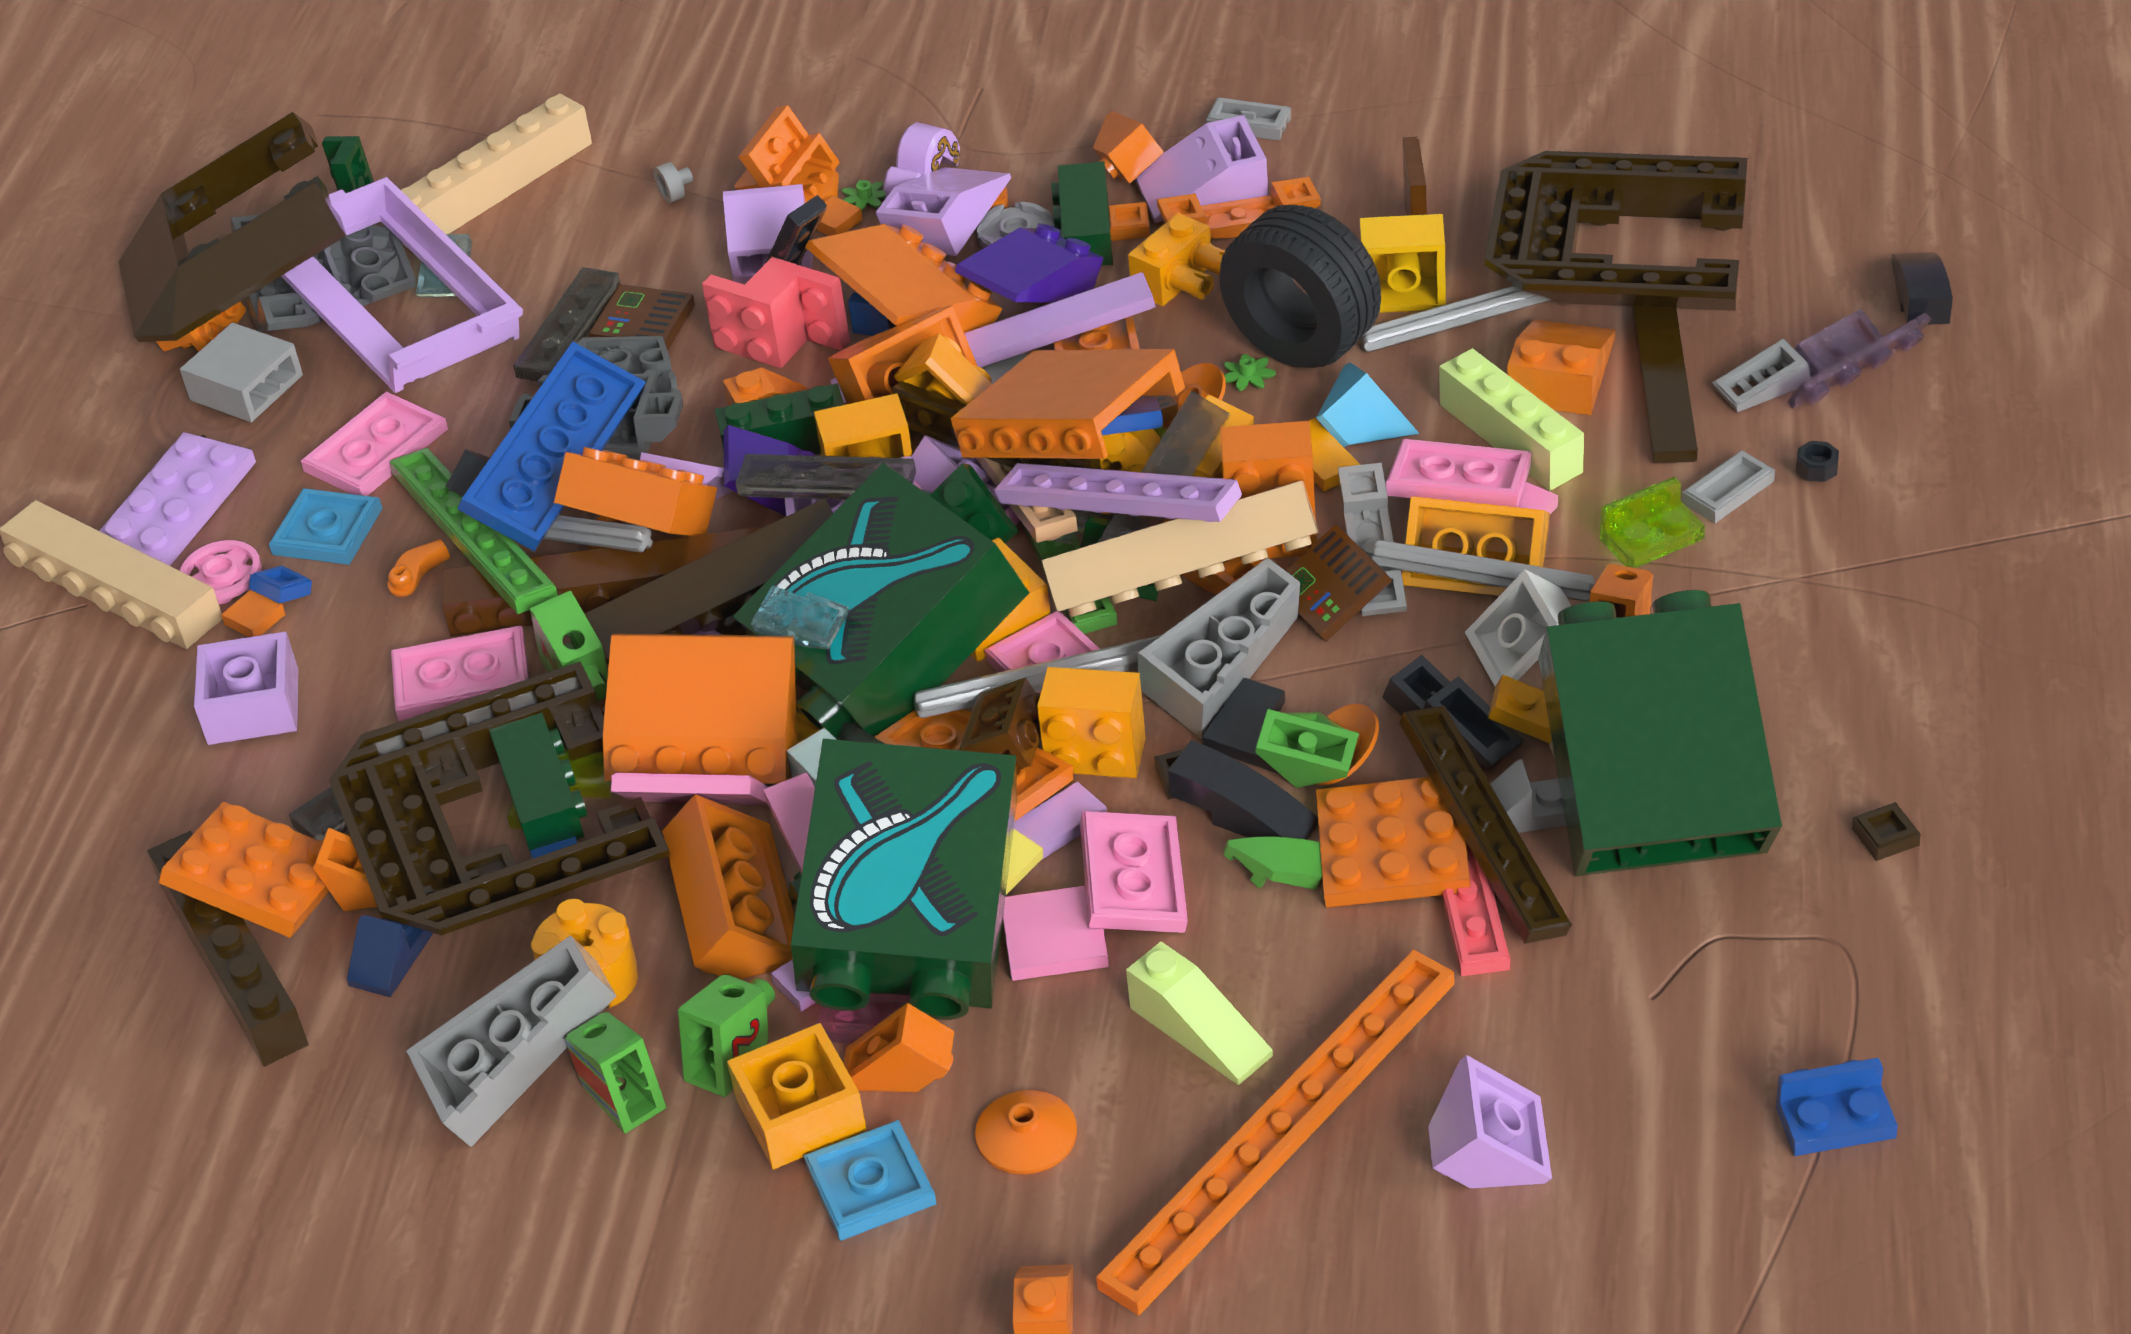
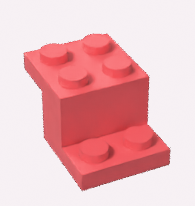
[702,257,850,368]

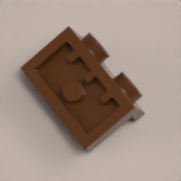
[959,677,1041,769]

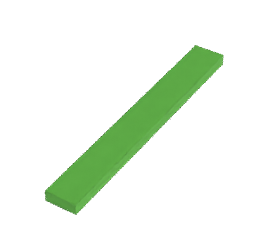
[389,448,558,614]

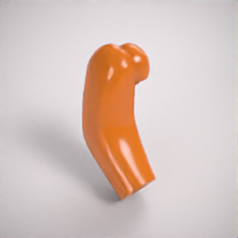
[387,539,450,597]

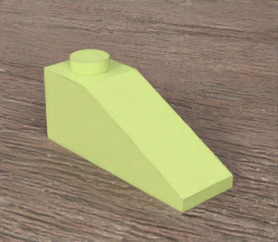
[1126,941,1273,1085]

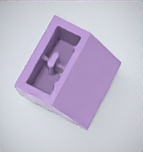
[723,184,813,283]

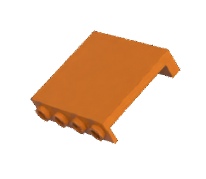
[950,349,1185,459]

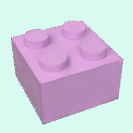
[194,632,299,745]

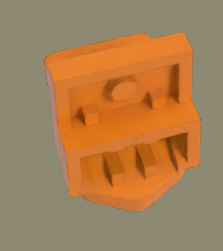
[734,105,840,202]

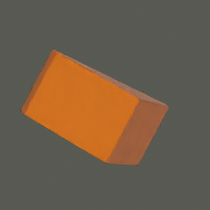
[313,828,377,912]

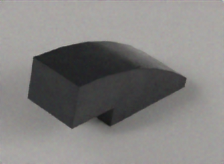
[1891,252,1953,325]
[1382,655,1524,769]
[1168,740,1318,840]

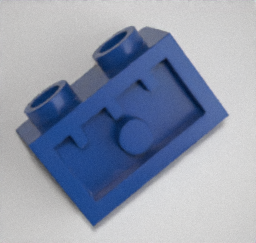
[1776,1058,1898,1156]

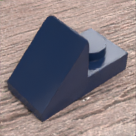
[347,915,433,997]

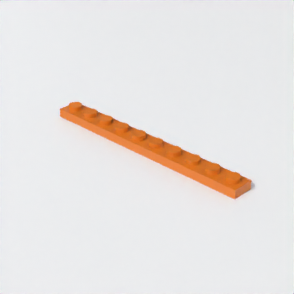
[1096,949,1454,1316]

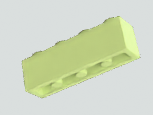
[1439,348,1584,491]

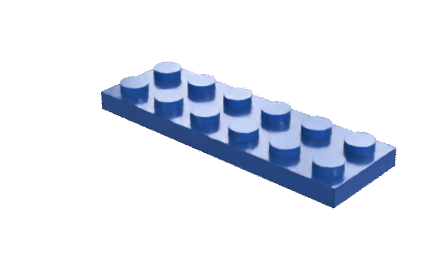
[458,341,646,552]

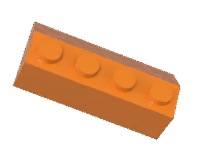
[662,794,795,979]

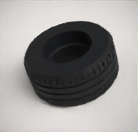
[1220,205,1381,368]

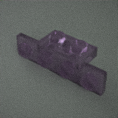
[1787,309,1931,409]

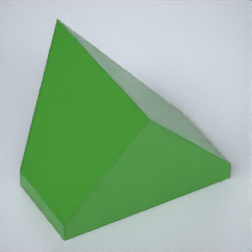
[1255,709,1359,788]

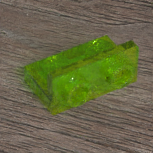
[1600,477,1705,568]

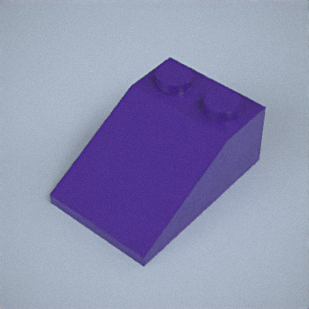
[955,223,1104,303]

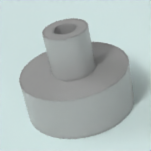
[653,162,693,204]

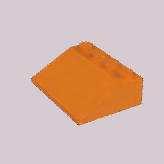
[805,224,1003,333]
[603,634,797,784]

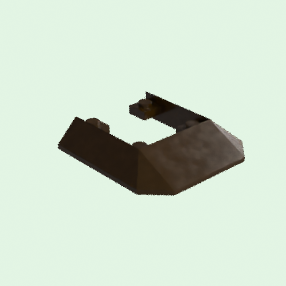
[119,112,347,342]
[1485,151,1748,311]
[329,662,670,935]

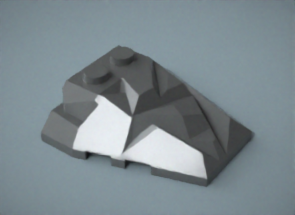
[231,215,416,332]
[509,336,683,460]

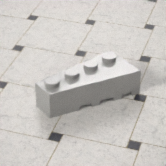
[1138,558,1300,739]
[406,935,616,1147]

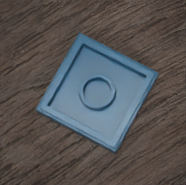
[269,488,383,565]
[803,1120,937,1241]

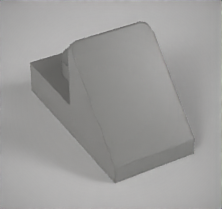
[1490,759,1566,833]

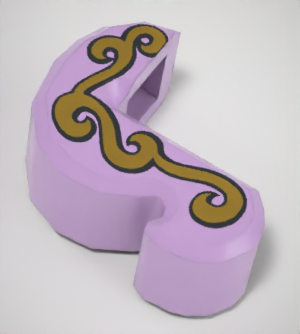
[883,122,960,197]

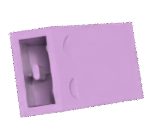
[1135,115,1268,223]
[875,167,1011,256]

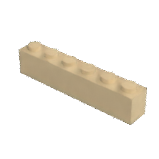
[401,93,592,250]
[1042,481,1319,617]
[0,500,223,650]

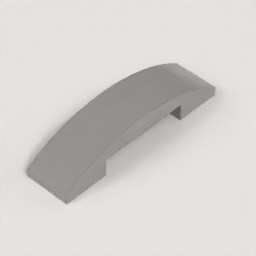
[1338,462,1407,616]

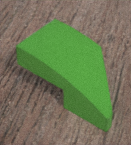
[1223,837,1322,890]

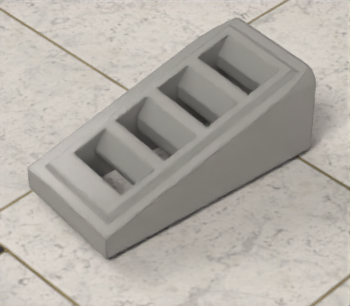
[1712,338,1811,413]

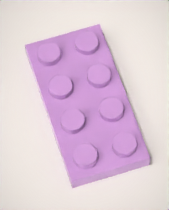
[99,432,256,566]

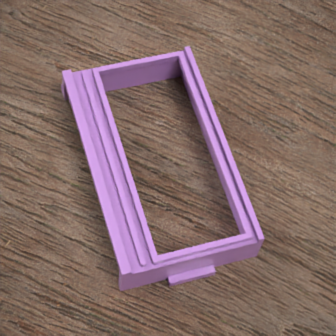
[281,177,523,393]

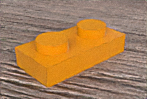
[1488,674,1552,743]

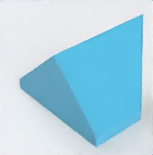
[1316,362,1420,447]

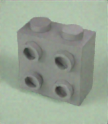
[180,322,303,423]

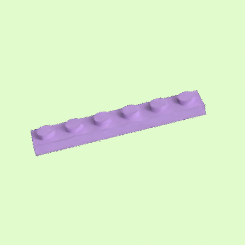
[995,463,1242,522]

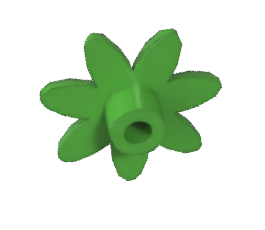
[842,180,886,211]
[1224,354,1276,391]

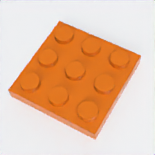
[1316,777,1471,908]
[159,801,329,938]

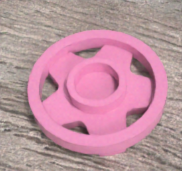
[180,540,262,604]

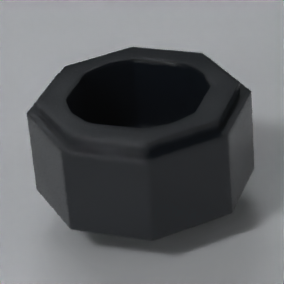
[1796,441,1839,482]

